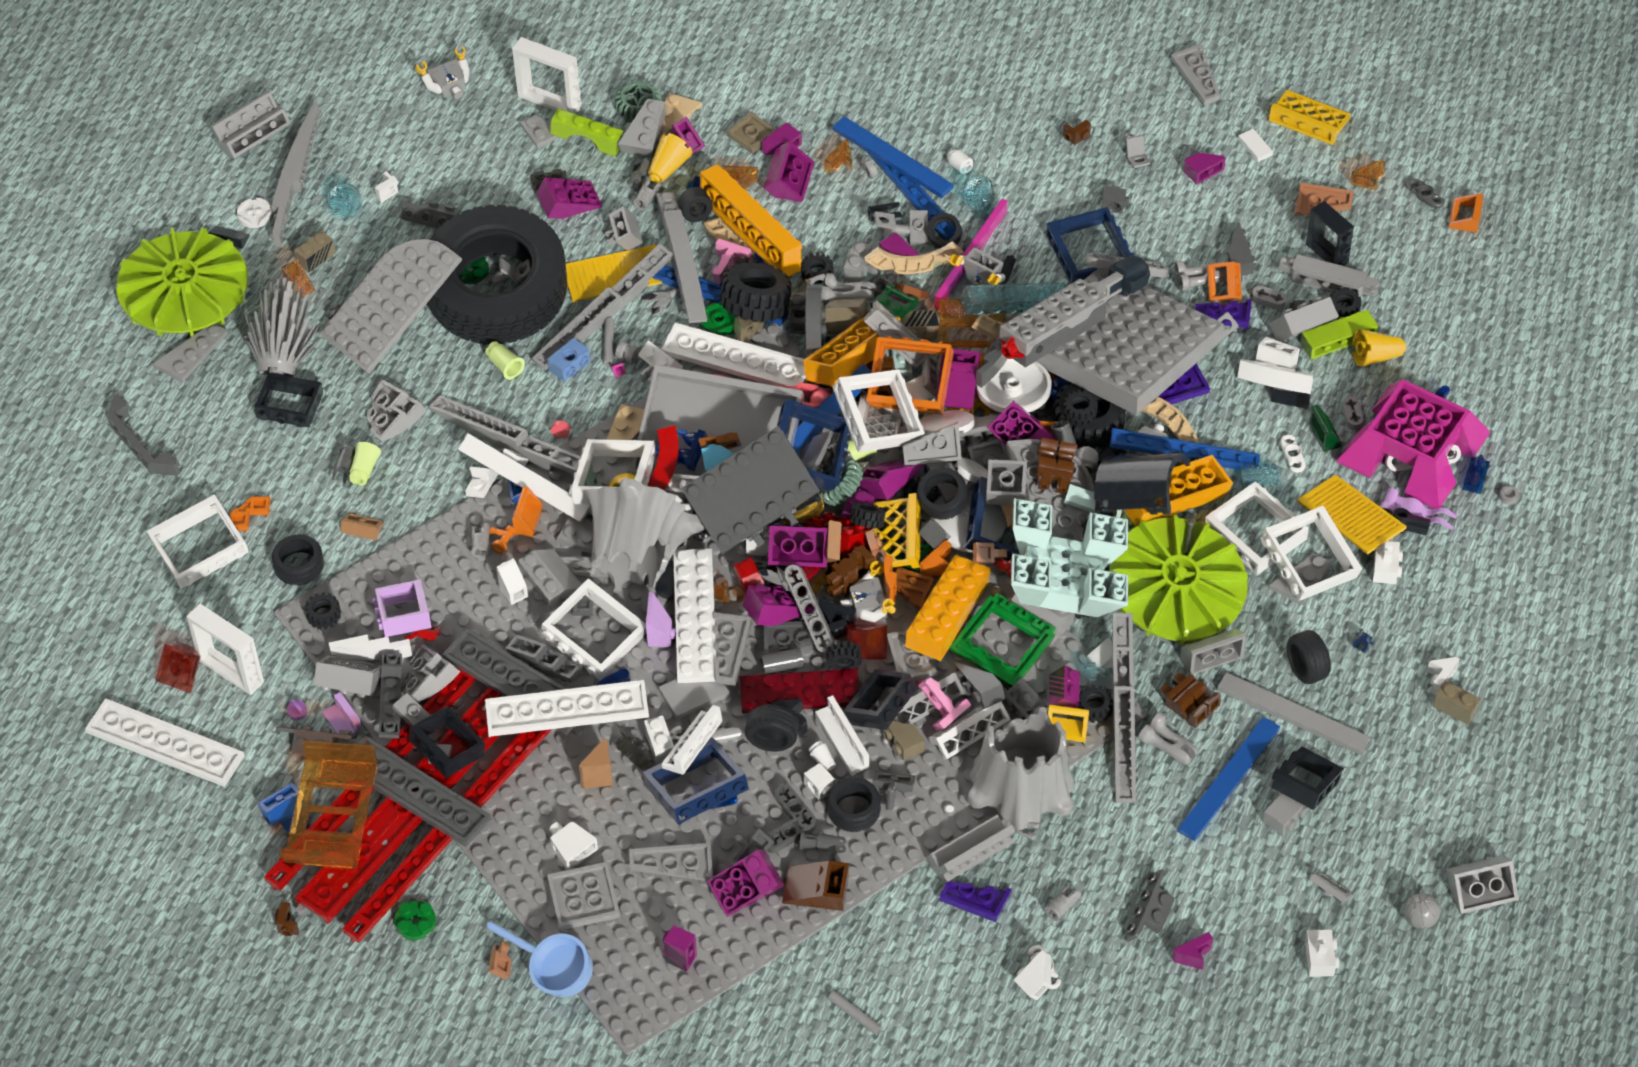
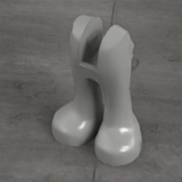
[1174,260,1227,292]
[823,273,876,304]
[1138,711,1198,765]

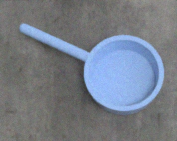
[487,922,593,998]

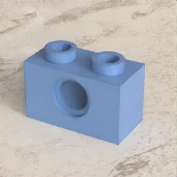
[547,338,590,381]

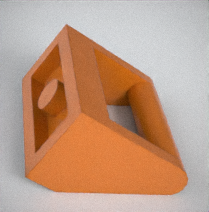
[1449,193,1484,233]
[1207,262,1242,301]
[512,487,543,538]

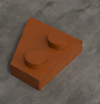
[698,432,741,450]
[895,567,934,611]

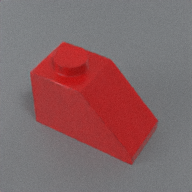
[734,557,765,594]

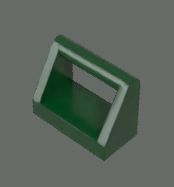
[1309,404,1342,452]

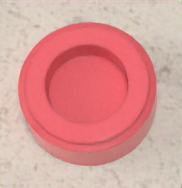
[551,421,571,438]

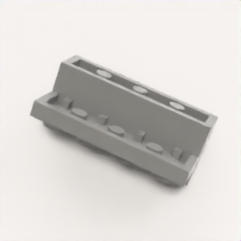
[210,91,291,158]
[925,815,1015,882]

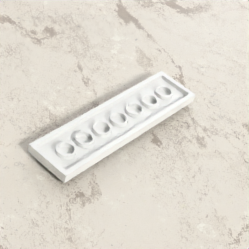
[661,323,806,387]
[673,549,716,683]
[485,680,649,737]
[85,698,244,787]

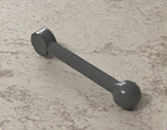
[1183,520,1195,555]

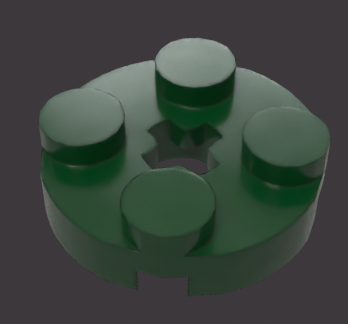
[460,257,489,285]

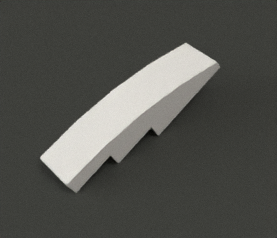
[1237,359,1314,394]
[329,635,412,661]

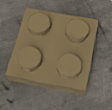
[727,112,776,154]

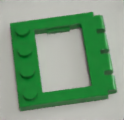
[949,593,1056,688]

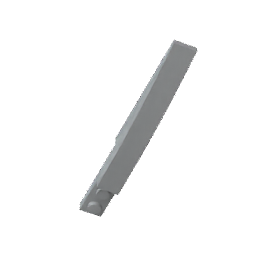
[270,102,320,246]
[656,192,707,323]
[532,244,673,370]
[428,395,581,475]
[1112,613,1136,803]

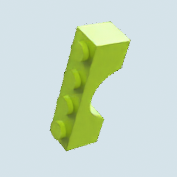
[550,108,623,156]

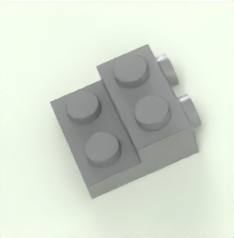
[965,437,1010,471]

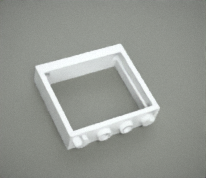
[512,37,582,114]
[833,369,925,453]
[569,439,657,504]
[1204,481,1309,575]
[147,494,249,588]
[1260,506,1362,601]
[541,578,647,680]
[187,604,264,695]

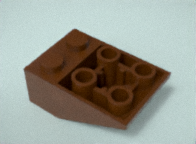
[782,861,849,911]

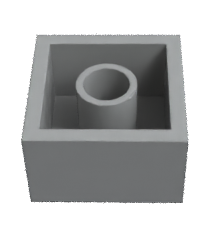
[986,459,1027,506]

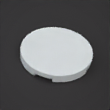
[920,410,975,436]

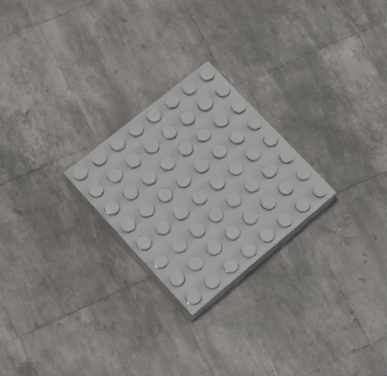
[1036,268,1223,415]

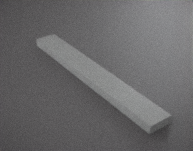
[1217,672,1371,755]

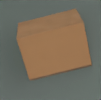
[579,738,613,789]

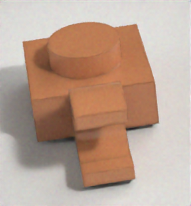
[865,530,886,561]
[973,542,1007,564]
[488,941,512,979]

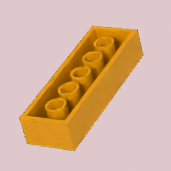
[803,312,901,387]
[1124,455,1233,527]
[905,555,991,661]

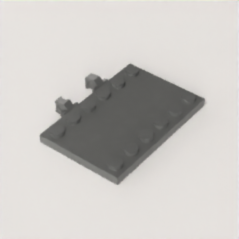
[681,425,820,554]

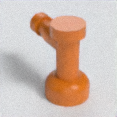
[489,526,516,554]

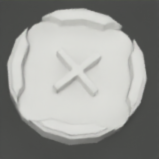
[237,198,273,228]
[954,458,988,483]

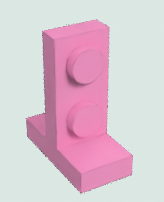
[712,238,752,285]
[918,677,971,732]

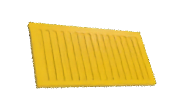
[566,244,662,302]
[1297,474,1406,554]

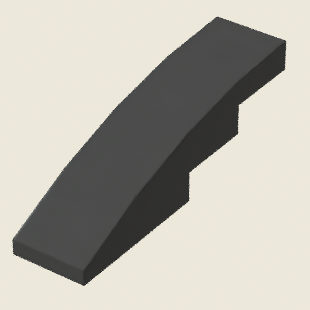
[976,337,1008,388]
[505,635,584,683]

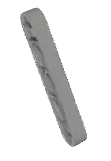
[1085,253,1169,278]
[785,565,835,653]

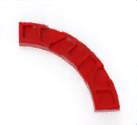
[647,425,679,490]

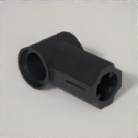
[1393,508,1431,536]

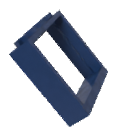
[1046,207,1134,284]
[777,398,851,491]
[964,476,1020,561]
[642,738,749,824]

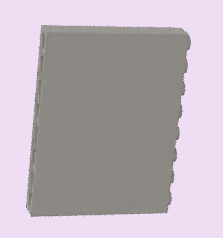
[630,365,804,476]

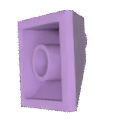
[646,592,676,647]

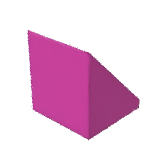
[610,362,626,377]

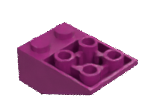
[537,177,602,219]
[936,349,980,410]
[987,400,1054,445]
[859,460,925,500]
[742,584,815,626]
[707,850,785,917]

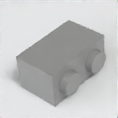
[1263,793,1308,835]

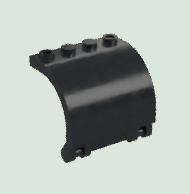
[1094,451,1190,517]

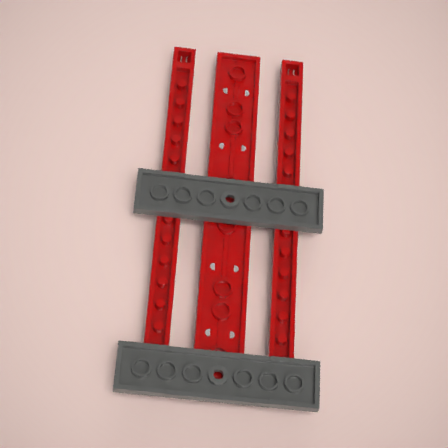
[264,628,575,943]

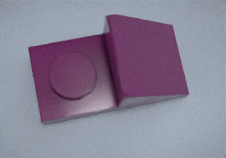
[672,116,705,155]
[1172,932,1213,969]

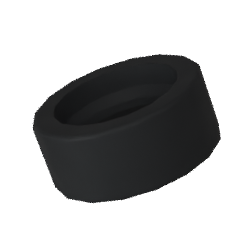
[927,213,962,248]

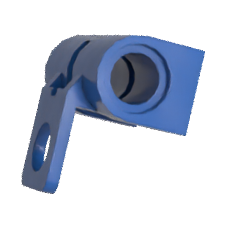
[258,783,309,836]

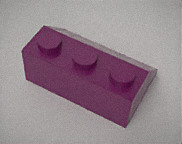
[764,141,814,202]
[768,526,828,567]

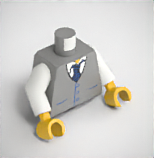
[415,46,470,99]
[949,247,1005,290]
[840,561,895,623]

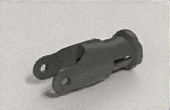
[332,444,355,485]
[800,832,846,853]

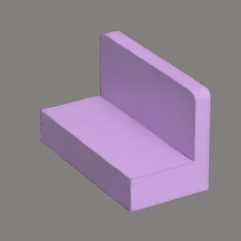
[322,692,362,740]

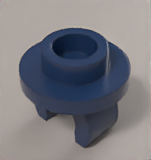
[1353,632,1374,653]

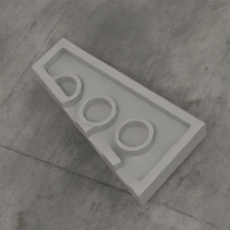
[1170,44,1220,105]
[629,843,713,881]

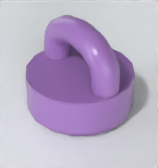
[287,699,307,720]

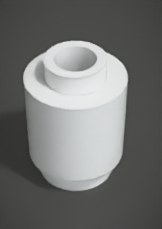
[947,149,973,174]

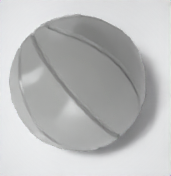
[1404,893,1441,929]

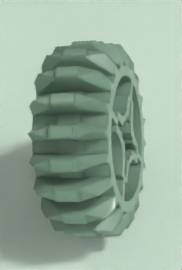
[615,79,662,122]
[818,457,863,506]

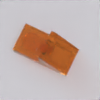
[824,139,852,174]
[1350,159,1386,191]
[722,166,758,189]
[281,258,315,298]
[714,580,746,605]

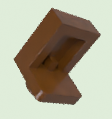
[1063,120,1091,145]
[275,902,299,936]

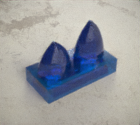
[677,429,708,472]
[1462,454,1490,494]

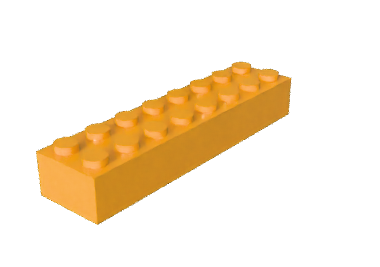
[700,164,802,277]

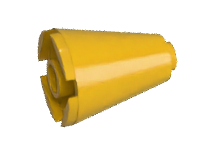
[648,133,693,183]
[1352,330,1406,367]

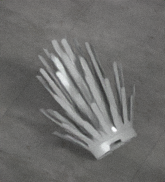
[244,277,320,377]

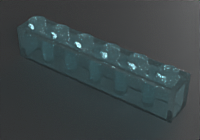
[960,283,1066,315]

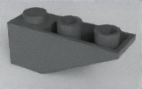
[1227,222,1256,276]
[955,663,1005,709]

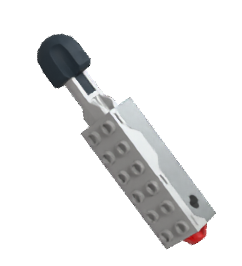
[999,256,1150,368]

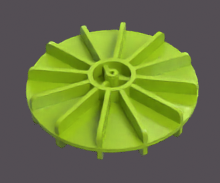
[116,227,248,337]
[1109,514,1248,645]

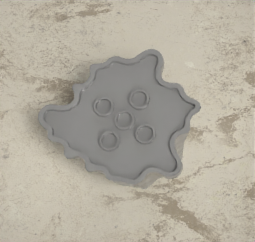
[587,478,705,593]
[968,707,1075,830]

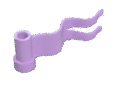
[1380,488,1457,530]

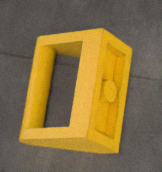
[1048,704,1089,742]

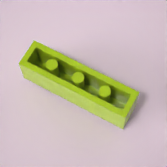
[1300,309,1378,359]

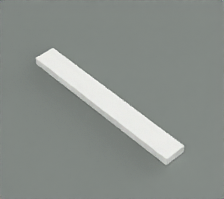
[458,434,591,523]

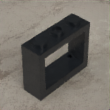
[1306,201,1354,266]
[254,373,323,428]
[843,669,918,730]
[409,706,485,778]
[1271,746,1344,810]

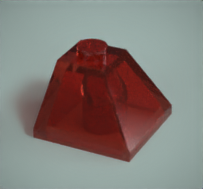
[847,624,887,659]
[155,641,201,693]

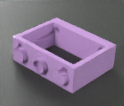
[373,579,432,637]

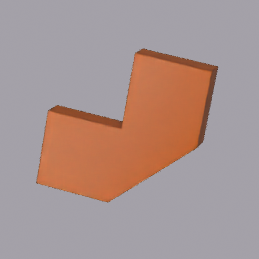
[230,496,271,531]

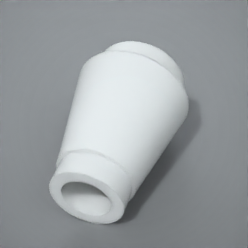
[809,741,836,771]

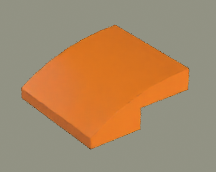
[884,555,897,607]

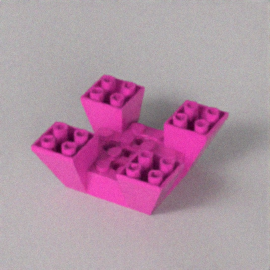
[1337,379,1490,509]

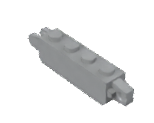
[1279,254,1379,297]

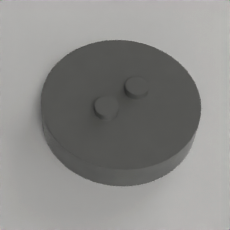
[806,284,827,357]

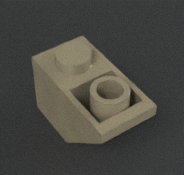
[733,316,764,342]
[883,721,925,761]

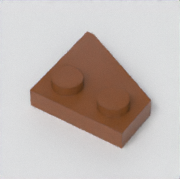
[895,282,930,301]

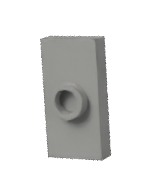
[910,210,928,245]
[392,693,431,726]
[1310,872,1354,903]

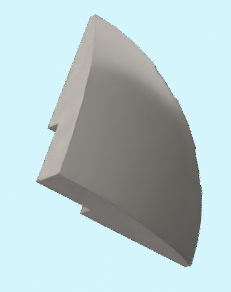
[367,379,427,442]
[401,644,460,703]

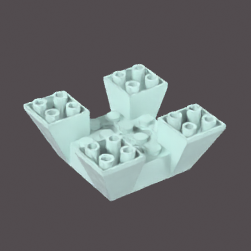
[1011,498,1128,617]

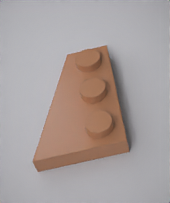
[1295,183,1354,216]

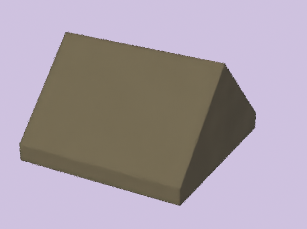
[824,299,867,334]

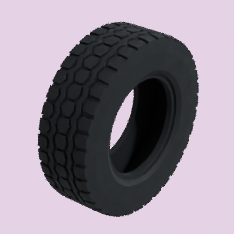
[428,205,567,345]

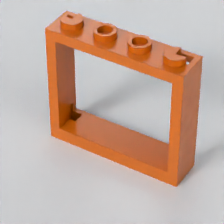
[866,336,954,415]

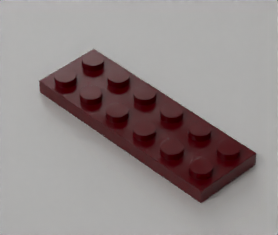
[739,668,859,713]

